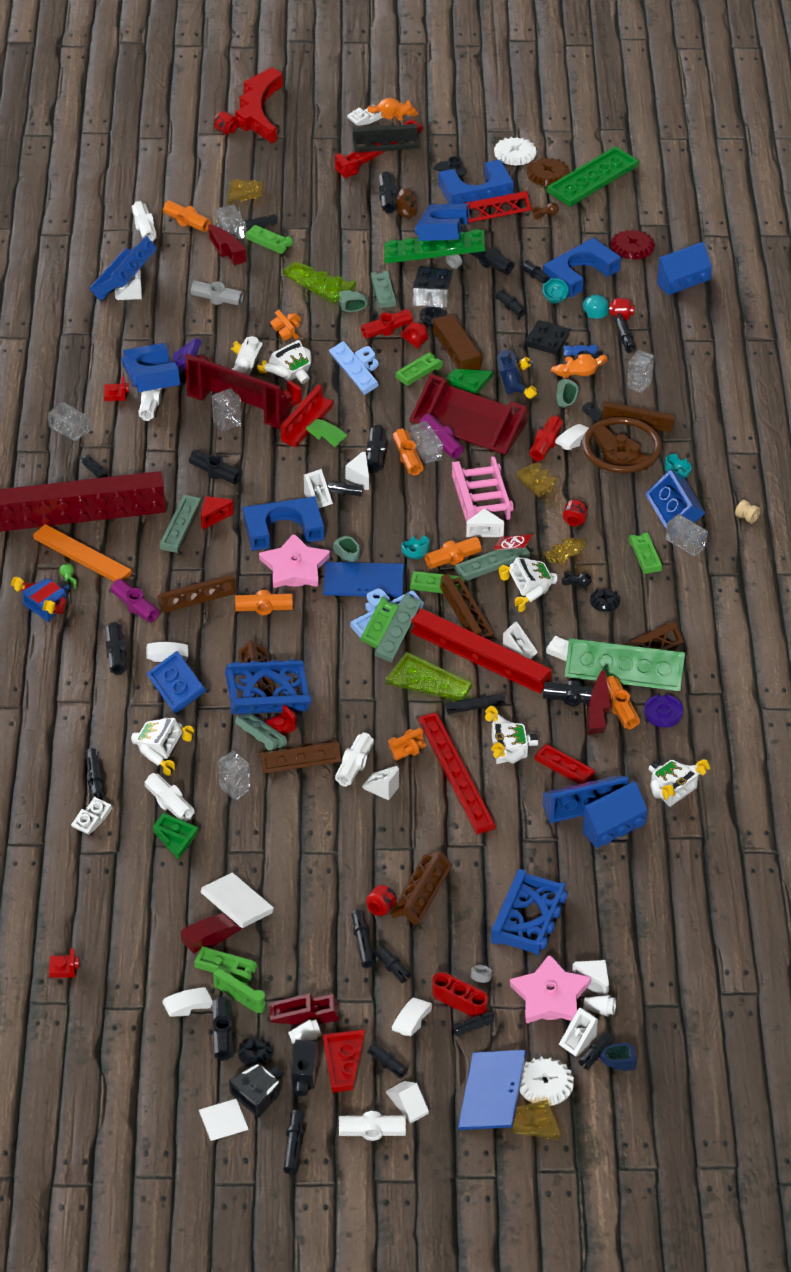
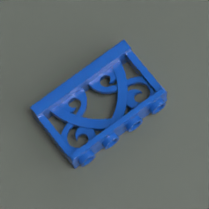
[89,236,157,301]
[224,659,311,715]
[491,869,568,956]

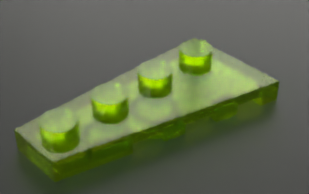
[283,261,356,304]
[386,652,472,700]

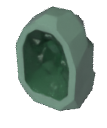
[339,290,368,312]
[556,379,579,408]
[333,536,361,563]

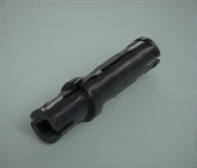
[613,313,636,353]
[445,693,505,715]
[86,748,104,800]
[351,910,375,968]
[283,1110,304,1175]

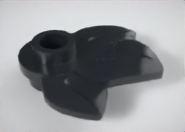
[434,156,466,177]

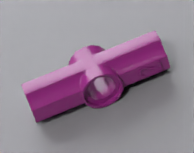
[419,413,464,459]
[111,579,160,623]

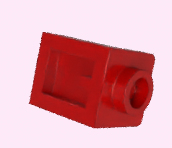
[335,153,359,178]
[104,376,129,401]
[284,381,302,409]
[265,705,297,735]
[49,948,80,978]

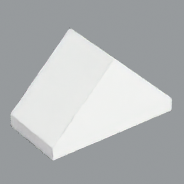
[115,269,142,300]
[345,452,369,490]
[304,469,333,508]
[466,509,504,537]
[503,622,538,659]
[362,766,399,800]
[572,960,609,996]
[559,1008,598,1056]
[386,1081,429,1124]

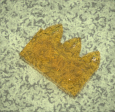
[516,463,558,497]
[543,538,586,564]

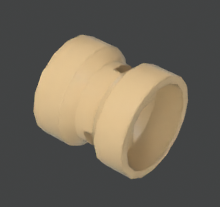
[735,500,761,524]

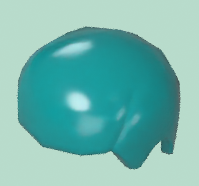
[543,278,569,304]
[583,295,609,319]
[664,454,692,478]
[401,536,430,560]

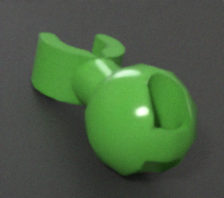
[59,563,77,589]

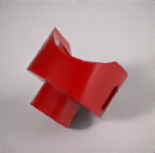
[401,322,428,349]

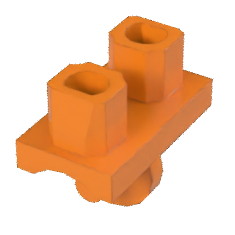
[270,310,301,341]
[388,727,426,761]

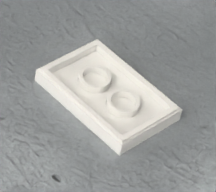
[201,873,274,928]

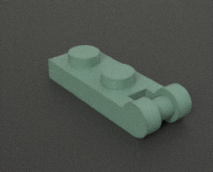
[371,271,396,308]
[235,714,287,751]

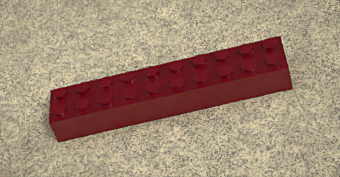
[0,471,166,532]

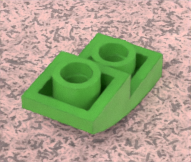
[306,419,348,448]

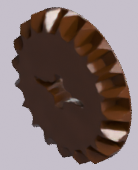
[527,157,569,186]

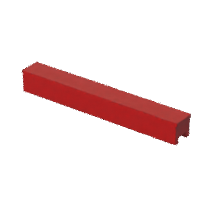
[411,608,552,694]

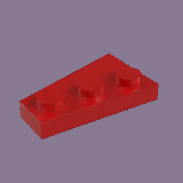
[322,1029,365,1093]

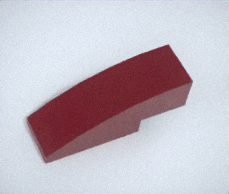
[208,224,246,266]
[587,670,611,734]
[181,913,243,954]
[270,993,339,1025]

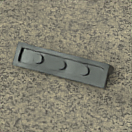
[352,124,419,153]

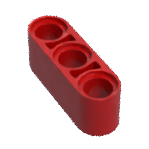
[432,972,488,1017]

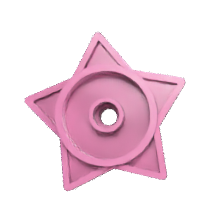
[259,534,330,588]
[510,956,591,1023]

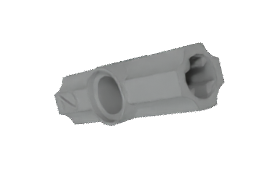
[190,280,244,306]

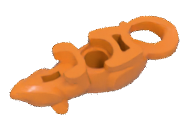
[367,98,418,121]
[551,354,608,379]

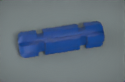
[563,345,597,356]

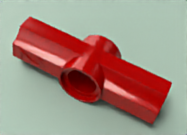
[360,309,413,340]
[529,415,563,462]

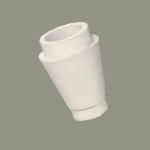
[583,995,616,1016]
[288,1020,322,1044]

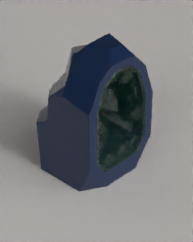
[600,1043,637,1071]

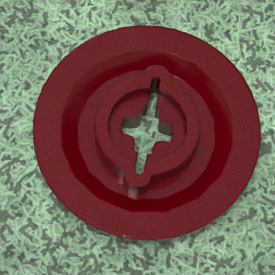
[611,229,655,260]

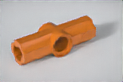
[163,200,211,232]
[393,428,423,476]
[424,537,482,569]
[235,590,293,615]
[606,676,640,730]

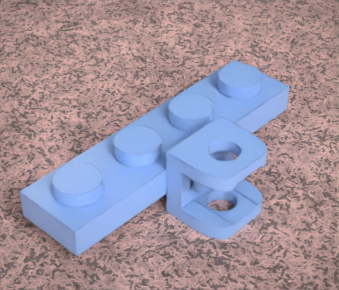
[329,341,379,395]
[350,588,423,638]

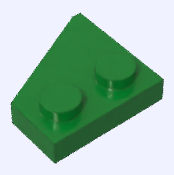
[445,369,493,395]
[153,813,199,859]

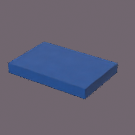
[146,651,207,714]

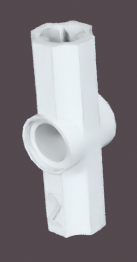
[132,201,157,242]
[139,388,163,421]
[335,733,374,787]
[145,773,194,822]
[339,1111,406,1141]

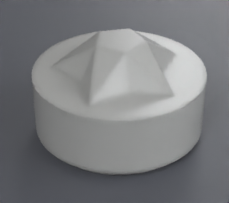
[446,255,462,269]
[471,965,492,983]

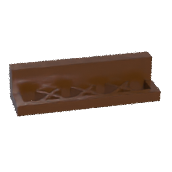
[601,401,675,433]
[157,574,235,613]
[440,574,494,639]
[620,621,684,650]
[238,640,275,697]
[258,740,341,774]
[390,851,453,925]

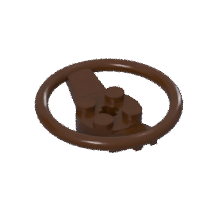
[582,417,662,473]

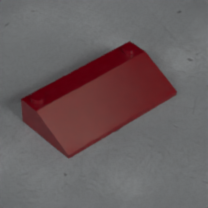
[185,353,290,429]
[409,374,530,455]

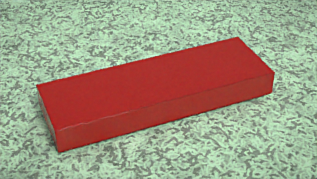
[534,744,595,784]

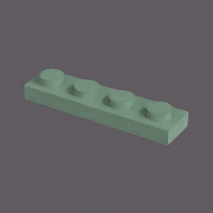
[159,495,201,553]
[455,547,530,582]
[375,594,422,663]

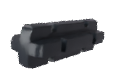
[244,215,277,230]
[582,403,610,428]
[81,455,108,478]
[453,1011,494,1036]

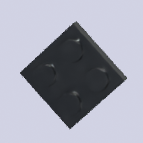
[413,266,452,297]
[525,320,570,355]

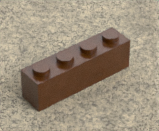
[433,314,482,370]

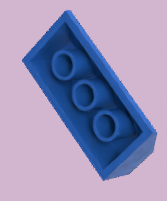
[542,775,629,823]

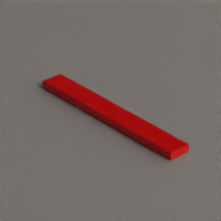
[418,712,495,835]

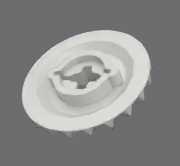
[494,137,536,165]
[519,1056,574,1106]

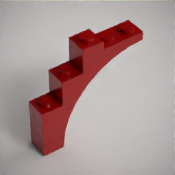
[235,67,283,143]

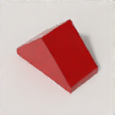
[201,496,234,530]

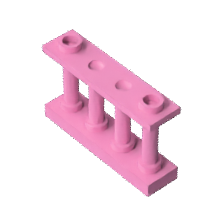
[452,456,513,523]

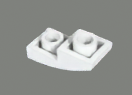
[347,105,383,125]
[555,424,589,450]
[146,642,188,662]
[71,797,113,835]
[163,987,212,1017]
[392,998,432,1036]

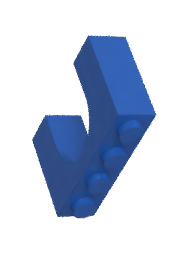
[438,160,514,204]
[415,203,470,241]
[543,238,621,298]
[121,343,180,392]
[243,497,324,551]

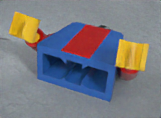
[10,577,69,622]

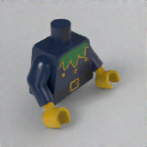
[497,350,537,399]

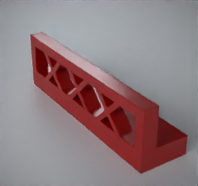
[468,191,531,223]
[281,385,333,447]

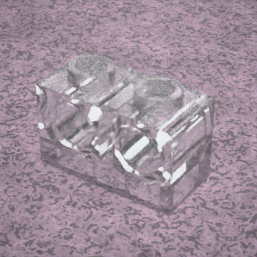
[215,205,246,239]
[412,288,448,307]
[627,349,654,394]
[212,388,242,432]
[48,402,90,441]
[410,421,442,464]
[665,514,708,557]
[218,751,250,801]

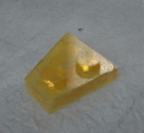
[227,179,263,205]
[510,1100,560,1140]

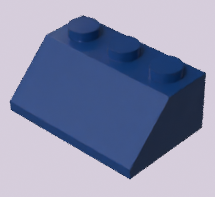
[657,242,712,295]
[645,469,705,531]
[583,781,647,848]

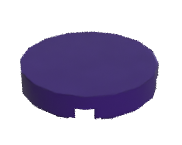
[644,695,683,728]

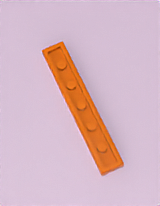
[33,524,132,582]

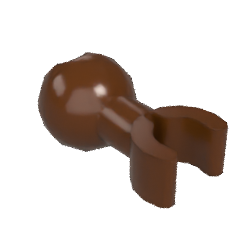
[532,202,559,219]

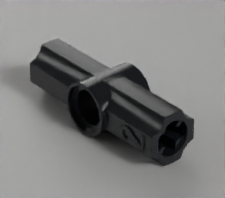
[379,171,396,214]
[469,246,514,275]
[367,425,386,473]
[189,449,242,485]
[105,622,127,675]
[543,681,593,707]
[212,997,233,1061]

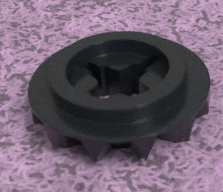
[419,306,447,327]
[590,588,620,612]
[238,1036,273,1067]

